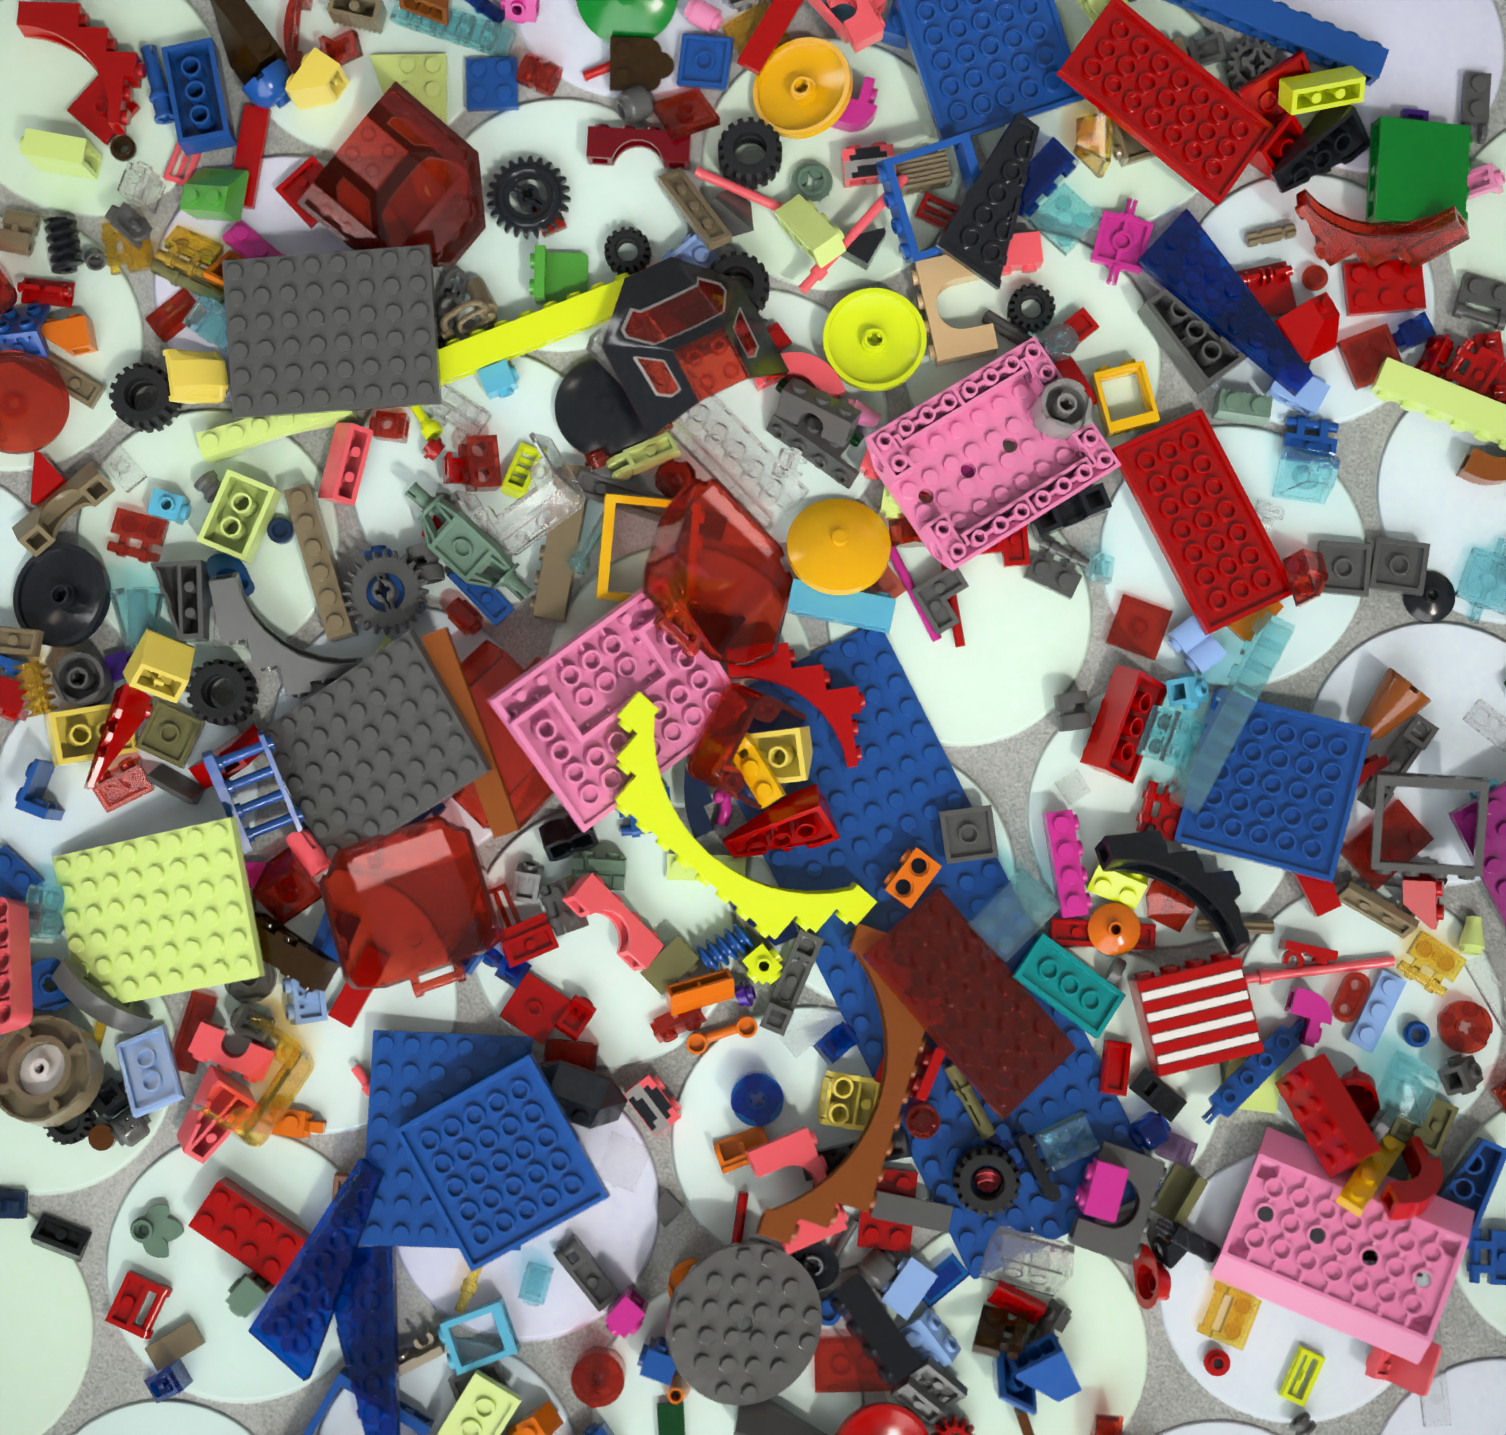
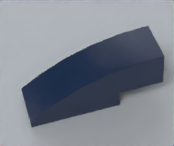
[684,754,714,839]

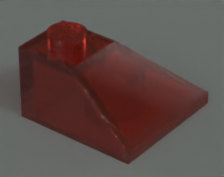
[252,847,325,925]

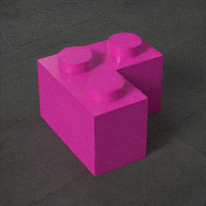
[1074,1158,1129,1223]

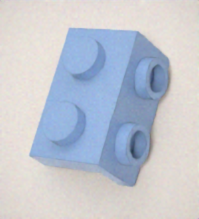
[899,1307,961,1368]

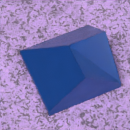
[992,1350,1037,1415]

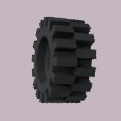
[604,227,651,275]
[1007,283,1056,334]
[43,1107,96,1145]

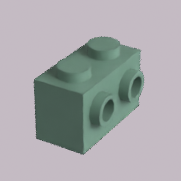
[225,1271,278,1319]

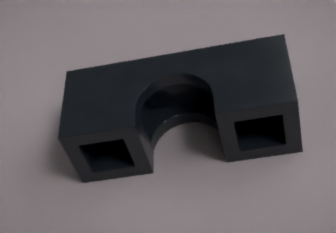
[1029,483,1112,540]

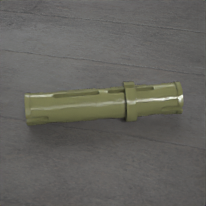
[150,258,225,307]
[943,1061,996,1140]

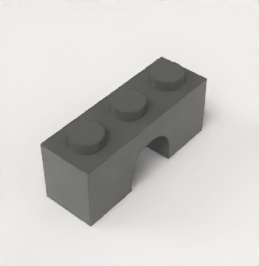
[775,378,862,448]

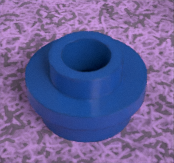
[1403,1021,1430,1048]

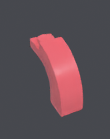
[753,352,846,400]

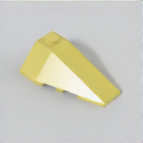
[702,726,813,783]

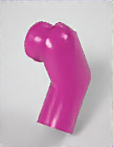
[712,789,732,827]

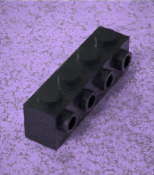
[828,1273,922,1385]

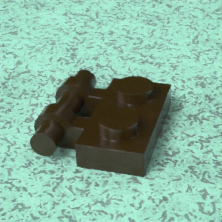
[972,1304,1028,1360]

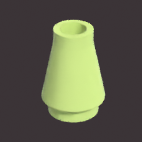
[1458,916,1485,956]

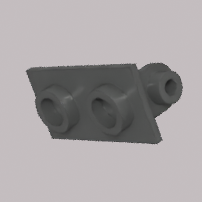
[1025,1298,1072,1345]

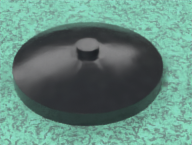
[555,356,649,460]
[13,543,111,648]

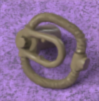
[439,278,499,341]

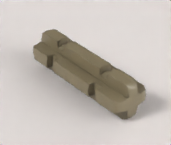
[1245,223,1297,247]

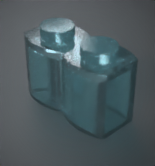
[26,884,65,939]

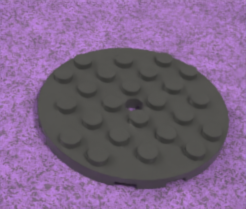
[665,1241,822,1406]

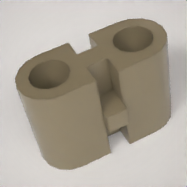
[0,208,41,256]

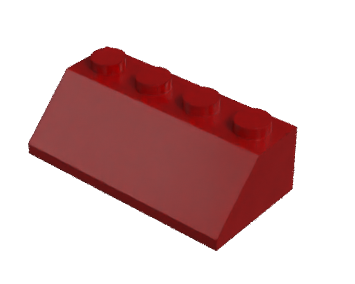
[1080,665,1167,784]

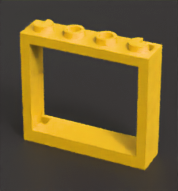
[596,492,704,607]

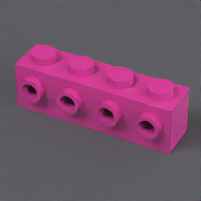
[1042,810,1092,918]

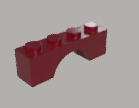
[586,123,692,170]

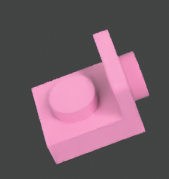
[1467,163,1506,200]

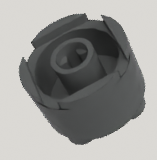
[52,652,114,706]

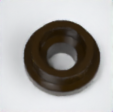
[110,136,137,162]

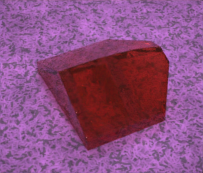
[1145,880,1195,933]

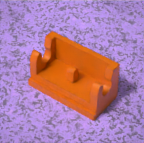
[713,1124,769,1174]

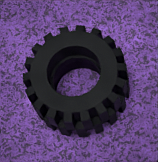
[718,117,782,190]
[705,251,770,323]
[109,363,182,433]
[186,659,259,726]
[952,1144,1021,1216]

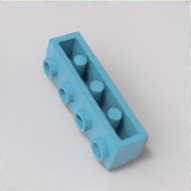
[787,578,896,634]

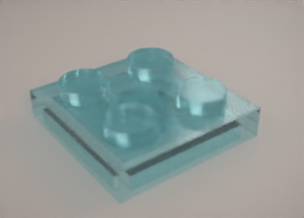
[1028,183,1102,257]

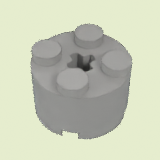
[1032,378,1092,439]

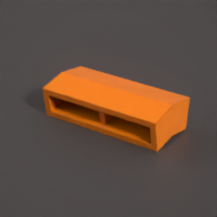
[665,968,735,1016]

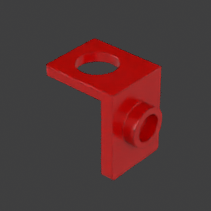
[442,452,479,484]

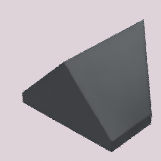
[710,190,754,237]

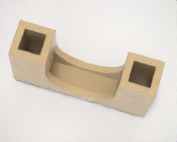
[910,255,999,367]

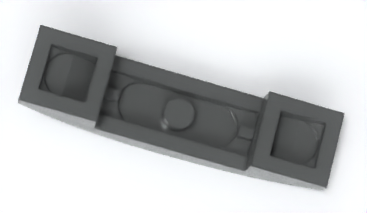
[1357,714,1439,811]
[759,929,824,1036]
[51,958,154,1035]

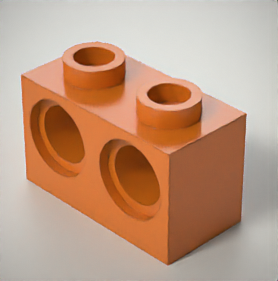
[883,847,942,909]

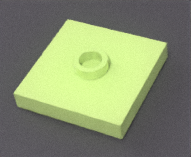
[1225,1056,1282,1114]

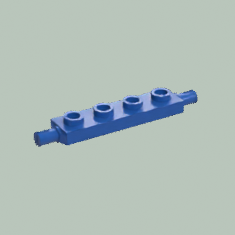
[1201,1018,1307,1125]

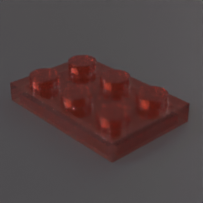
[1340,799,1434,891]

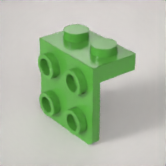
[529,245,589,304]

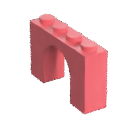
[745,1126,848,1254]

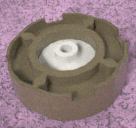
[0,1015,104,1127]

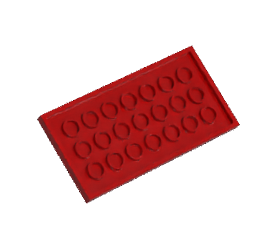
[1056,0,1275,206]
[1112,408,1297,636]

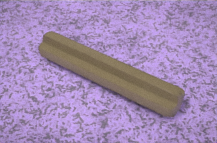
[1195,917,1274,934]

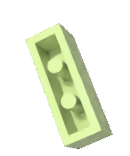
[774,194,846,268]

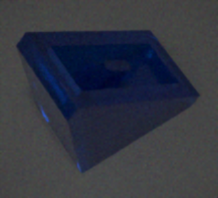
[144,1359,193,1404]

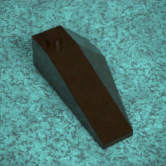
[210,0,288,86]

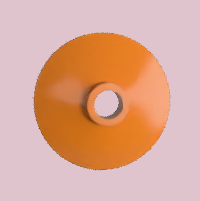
[1087,903,1140,956]

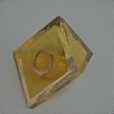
[1072,112,1111,178]

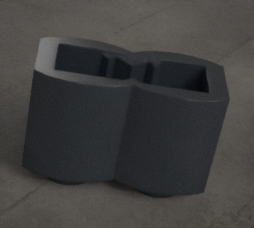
[539,815,599,861]

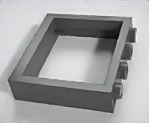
[1369,771,1490,880]

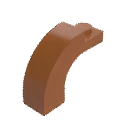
[1456,448,1506,485]

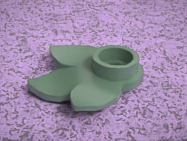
[130,1204,184,1258]

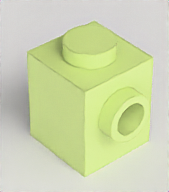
[879,485,906,520]

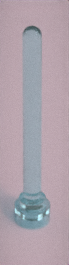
[567,475,635,575]

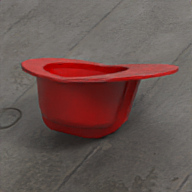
[1340,1066,1381,1124]
[1133,1243,1172,1310]

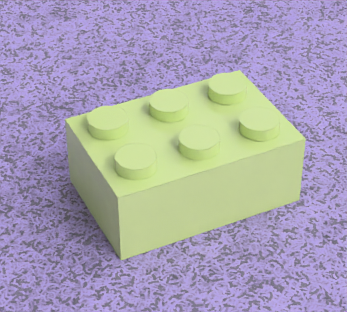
[196,469,282,565]

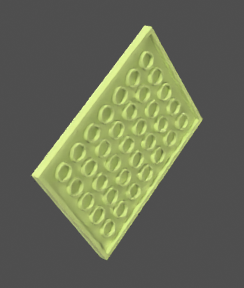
[52,817,265,1012]

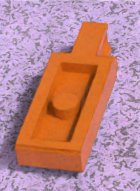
[250,1104,327,1138]

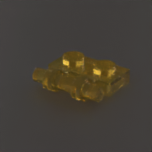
[101,216,154,275]
[155,225,224,279]
[1396,931,1467,997]

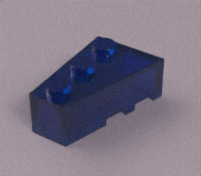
[1018,136,1080,218]

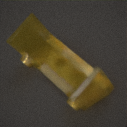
[191,1017,314,1147]

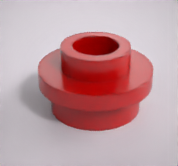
[422,437,446,461]
[1203,1349,1231,1377]

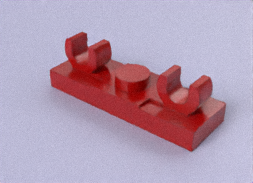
[1472,331,1506,405]

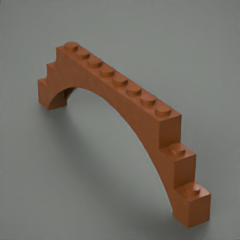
[756,923,934,1245]

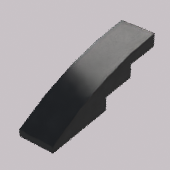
[803,1129,913,1181]

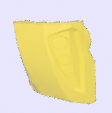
[163,349,229,404]
[817,1070,880,1131]

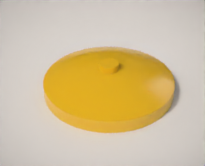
[753,37,853,139]
[786,498,891,595]

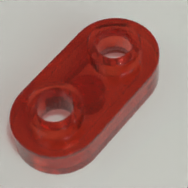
[1331,972,1371,1023]

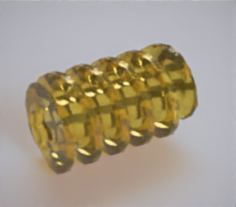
[12,661,58,718]

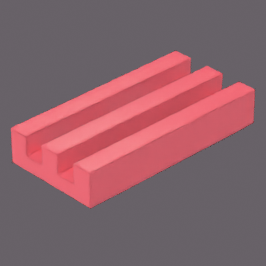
[163,141,202,187]

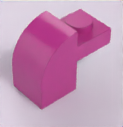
[831,76,878,132]
[1284,986,1332,1048]

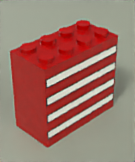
[1127,952,1264,1077]

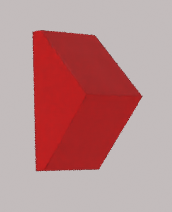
[30,452,68,506]

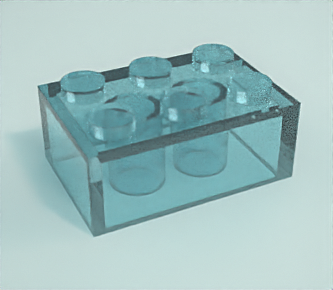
[966,868,1062,962]

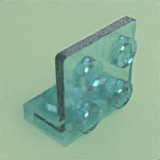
[1136,705,1205,774]

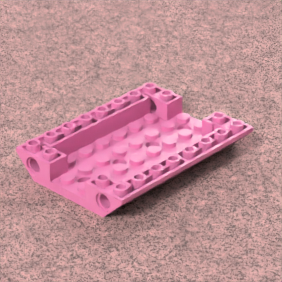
[865,336,1121,571]
[1210,1127,1475,1364]

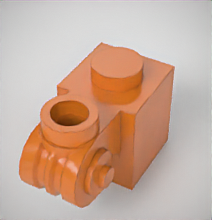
[505,1400,564,1435]

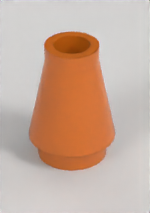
[664,1375,690,1404]

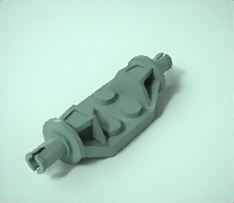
[405,482,532,601]

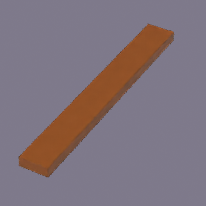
[421,627,521,839]

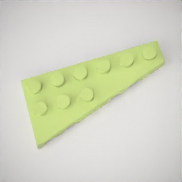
[370,54,448,207]

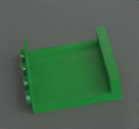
[1365,116,1472,235]

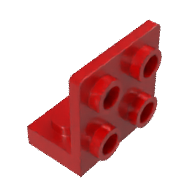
[874,1045,946,1102]

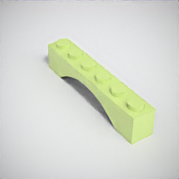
[196,411,358,464]

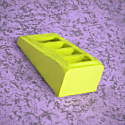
[501,442,545,501]

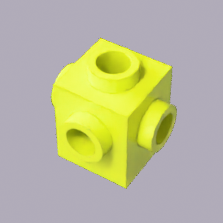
[742,943,783,985]

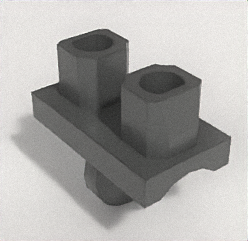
[105,202,153,250]

